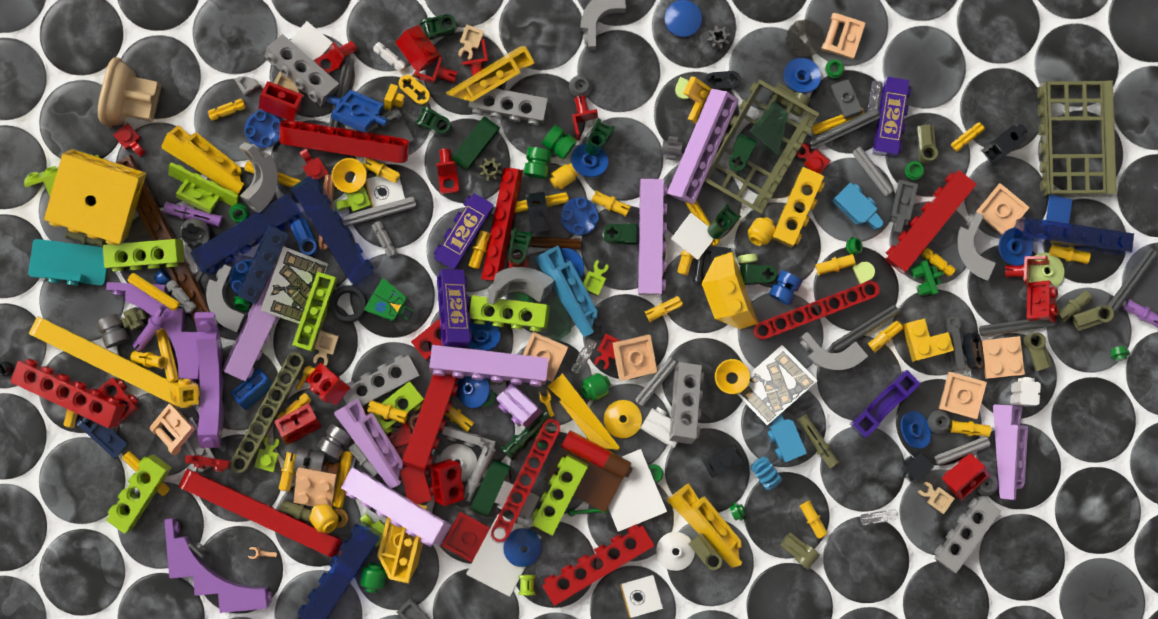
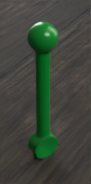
[568,508,608,517]

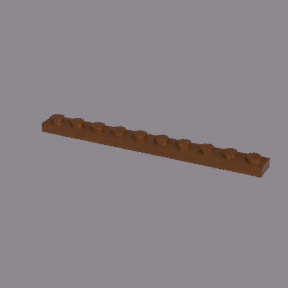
[116,155,218,324]

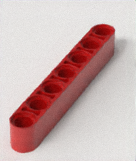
[279,120,409,163]
[753,281,879,340]
[491,419,560,543]

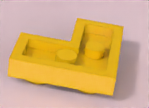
[683,77,712,125]

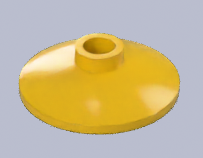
[604,400,642,438]

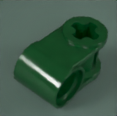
[419,14,457,40]
[414,106,452,137]
[585,118,615,156]
[729,134,757,172]
[707,204,742,239]
[602,223,639,245]
[509,228,533,267]
[740,264,777,285]

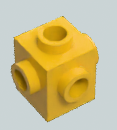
[170,379,200,408]

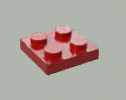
[441,511,490,562]

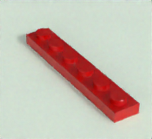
[481,168,523,281]

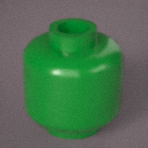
[581,373,611,401]
[360,563,387,593]

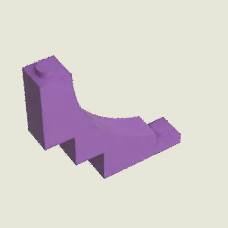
[106,282,200,383]
[194,312,225,448]
[164,518,272,613]

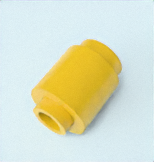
[549,163,579,190]

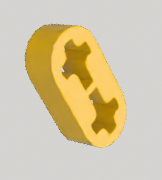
[399,75,430,106]

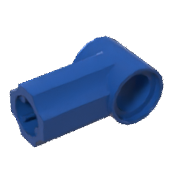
[290,218,319,257]

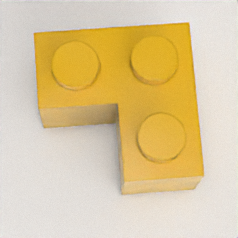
[902,318,954,362]

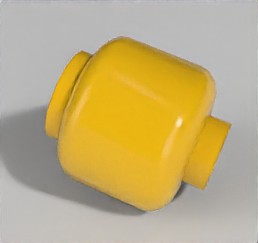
[748,217,776,246]
[309,504,339,533]

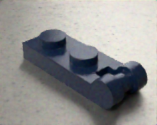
[76,417,129,459]

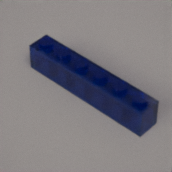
[290,176,374,286]
[190,193,303,274]
[1014,217,1134,255]
[297,521,382,619]

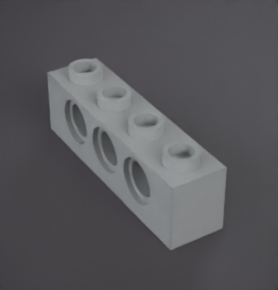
[264,34,339,106]
[468,88,548,126]
[343,354,421,407]
[669,362,704,444]
[933,496,1001,573]

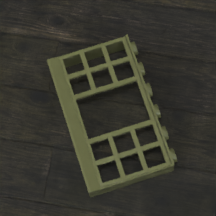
[704,80,820,214]
[1037,81,1117,197]

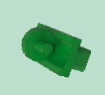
[910,260,945,296]

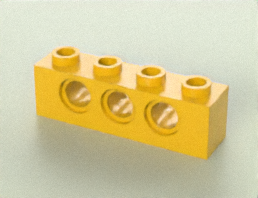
[772,167,825,248]

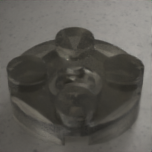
[785,20,824,58]

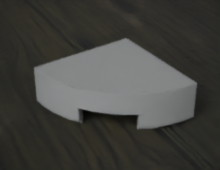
[234,76,261,96]

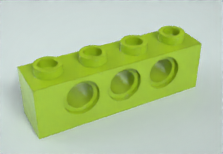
[103,239,185,272]
[292,272,338,352]
[469,295,550,332]
[366,381,424,435]
[106,454,172,534]
[531,454,589,536]

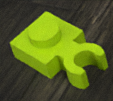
[583,260,608,297]
[254,436,280,472]

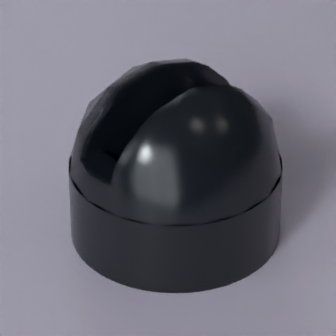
[0,361,13,377]

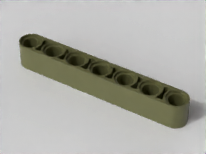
[230,352,306,473]

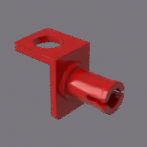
[462,39,488,76]
[314,41,357,74]
[412,57,457,84]
[572,95,598,141]
[436,148,459,194]
[1005,256,1050,286]

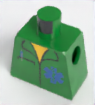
[364,278,414,322]

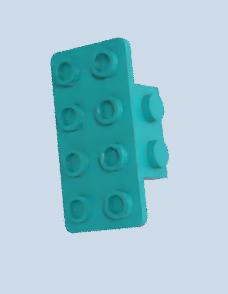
[28,239,107,286]

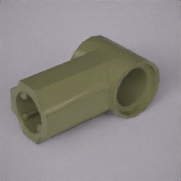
[770,83,810,117]
[916,125,938,165]
[1072,305,1114,331]
[1023,332,1052,371]
[780,532,820,570]
[688,533,722,570]

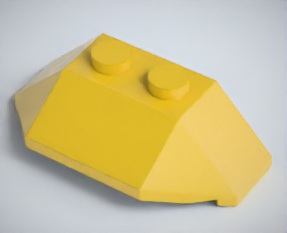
[702,252,758,329]
[377,504,428,583]

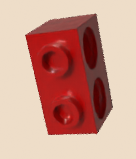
[411,318,442,361]
[306,362,351,406]
[98,377,140,423]
[274,403,321,445]
[430,459,465,506]

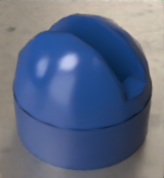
[154,269,171,285]

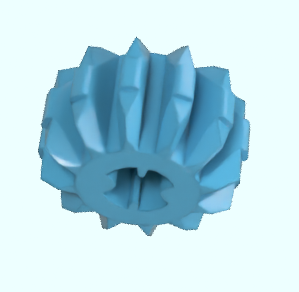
[751,456,782,490]

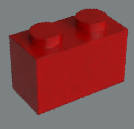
[395,25,440,72]
[258,81,303,121]
[942,453,990,501]
[400,467,434,504]

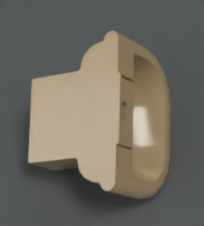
[98,57,161,128]

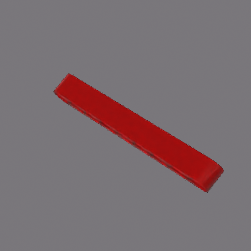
[178,469,343,558]

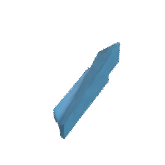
[534,245,598,337]

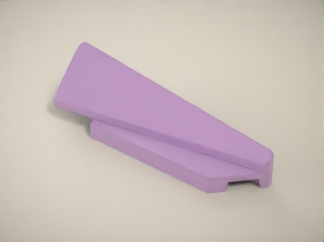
[334,398,403,488]
[993,405,1028,500]

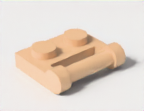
[821,13,865,60]
[150,403,196,455]

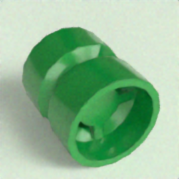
[541,124,577,160]
[523,147,552,179]

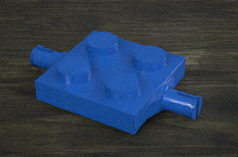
[327,90,388,133]

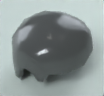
[180,218,210,247]

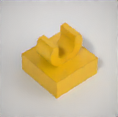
[384,84,405,111]

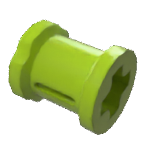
[518,575,536,595]

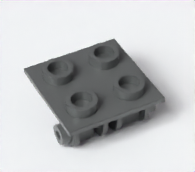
[367,107,414,143]

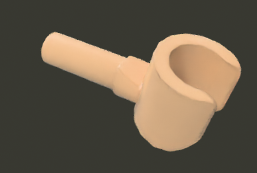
[248,547,277,559]

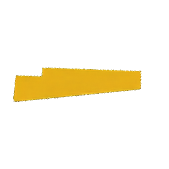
[446,46,535,102]
[161,125,244,195]
[547,374,620,450]
[667,483,742,568]

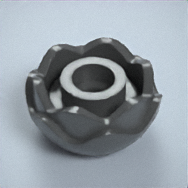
[569,75,593,98]
[927,410,951,434]
[975,472,998,496]

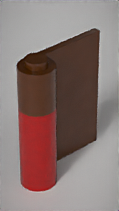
[544,430,633,512]

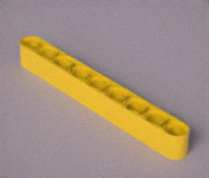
[29,316,185,407]

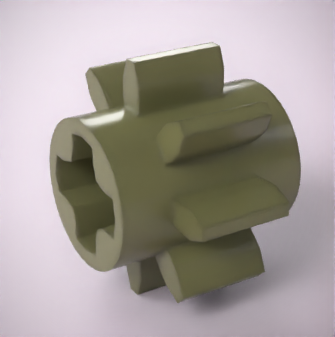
[479,158,502,182]
[121,307,147,331]

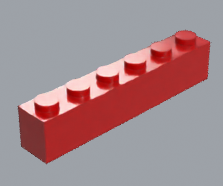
[884,170,977,274]
[402,374,459,472]

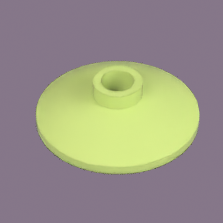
[1030,253,1064,287]

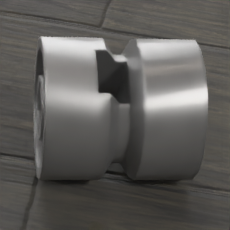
[95,314,130,348]
[317,423,352,459]
[294,447,327,472]

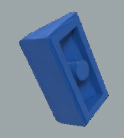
[1044,195,1072,236]
[230,367,273,410]

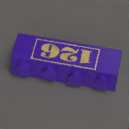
[872,76,911,158]
[434,193,494,270]
[436,269,472,349]

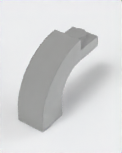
[580,0,626,51]
[239,142,278,213]
[957,212,996,281]
[206,264,247,333]
[487,267,555,305]
[799,332,868,371]

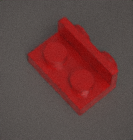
[1027,280,1058,322]

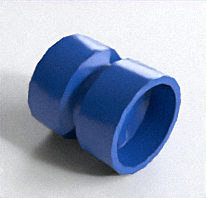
[768,270,803,306]

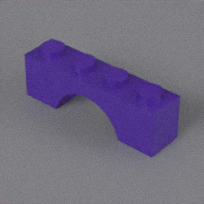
[849,370,921,438]

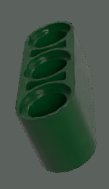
[452,116,500,171]
[470,458,511,518]

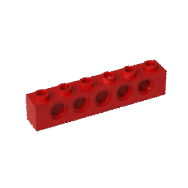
[10,358,126,428]
[542,524,655,606]

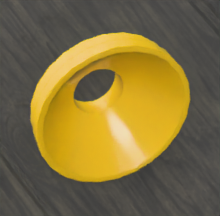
[332,158,367,193]
[715,359,750,394]

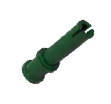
[500,410,552,460]

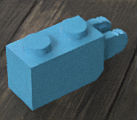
[832,182,884,230]
[767,414,807,462]

